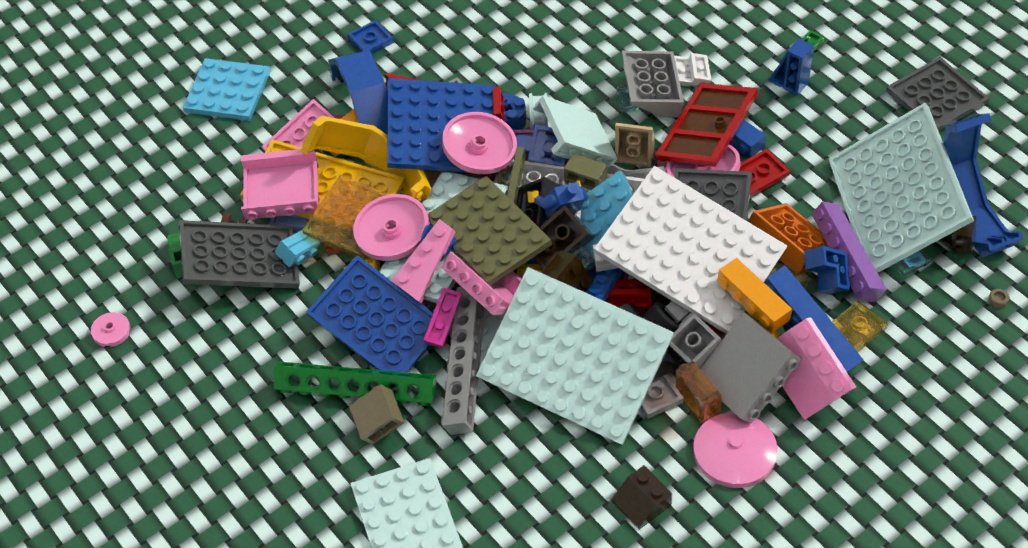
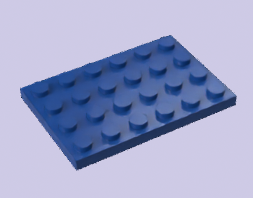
[306,255,433,373]

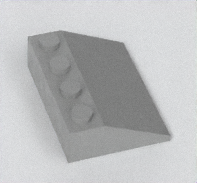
[621,51,684,117]

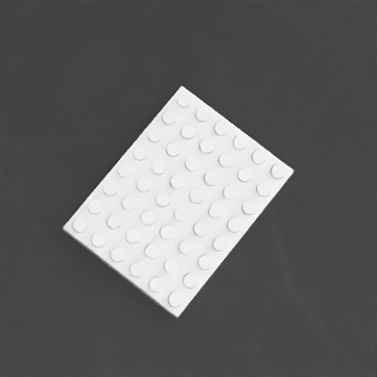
[593,166,787,334]

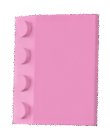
[777,318,856,420]

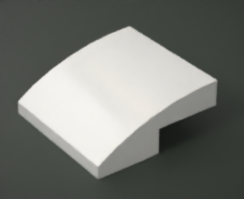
[674,53,711,86]

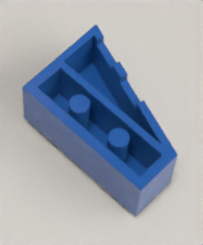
[768,39,814,96]

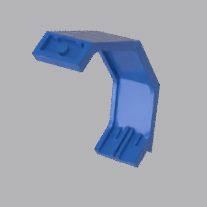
[328,50,388,134]
[943,113,1023,257]

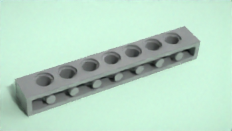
[441,287,485,435]

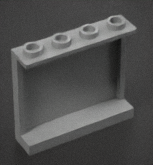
[695,312,802,424]

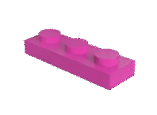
[424,287,462,349]

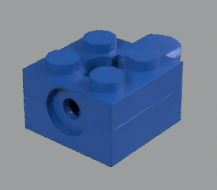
[516,125,567,167]

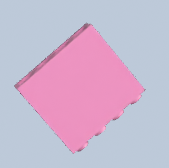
[241,149,319,220]
[441,252,522,315]

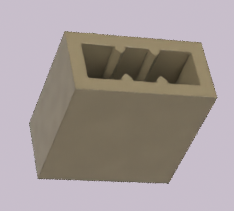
[349,384,404,444]

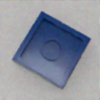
[347,20,394,54]

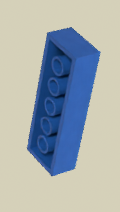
[764,265,864,374]

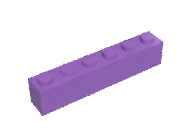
[811,201,887,302]

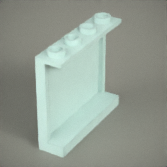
[532,96,618,167]

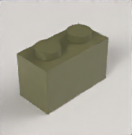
[564,153,607,190]

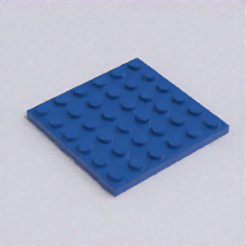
[387,78,499,174]

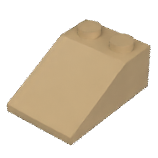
[615,123,655,167]

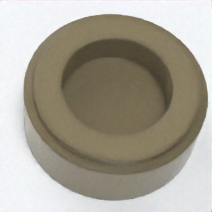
[988,289,1010,309]

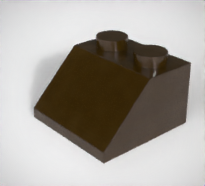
[612,465,672,530]

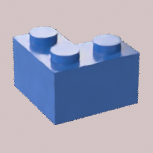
[804,246,850,295]

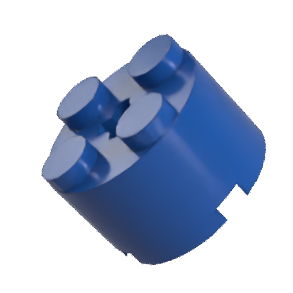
[503,93,526,130]

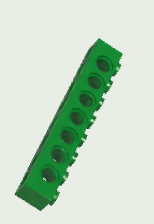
[273,362,437,406]

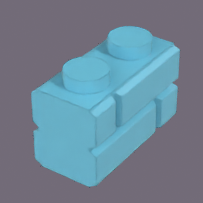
[275,228,320,267]

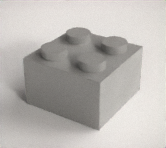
[669,313,722,373]

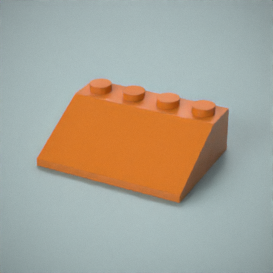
[748,203,829,275]

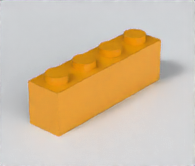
[717,258,792,333]

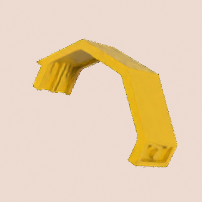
[300,116,432,204]

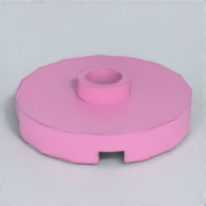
[91,312,131,347]

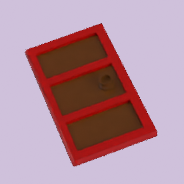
[654,83,759,167]

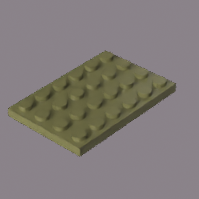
[428,176,552,286]

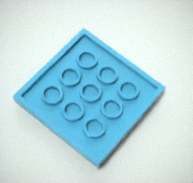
[183,58,271,121]
[578,170,633,271]

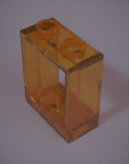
[676,361,722,424]

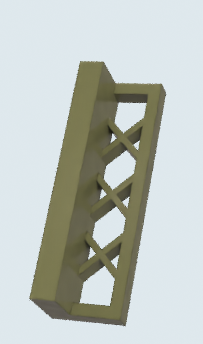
[497,147,526,205]

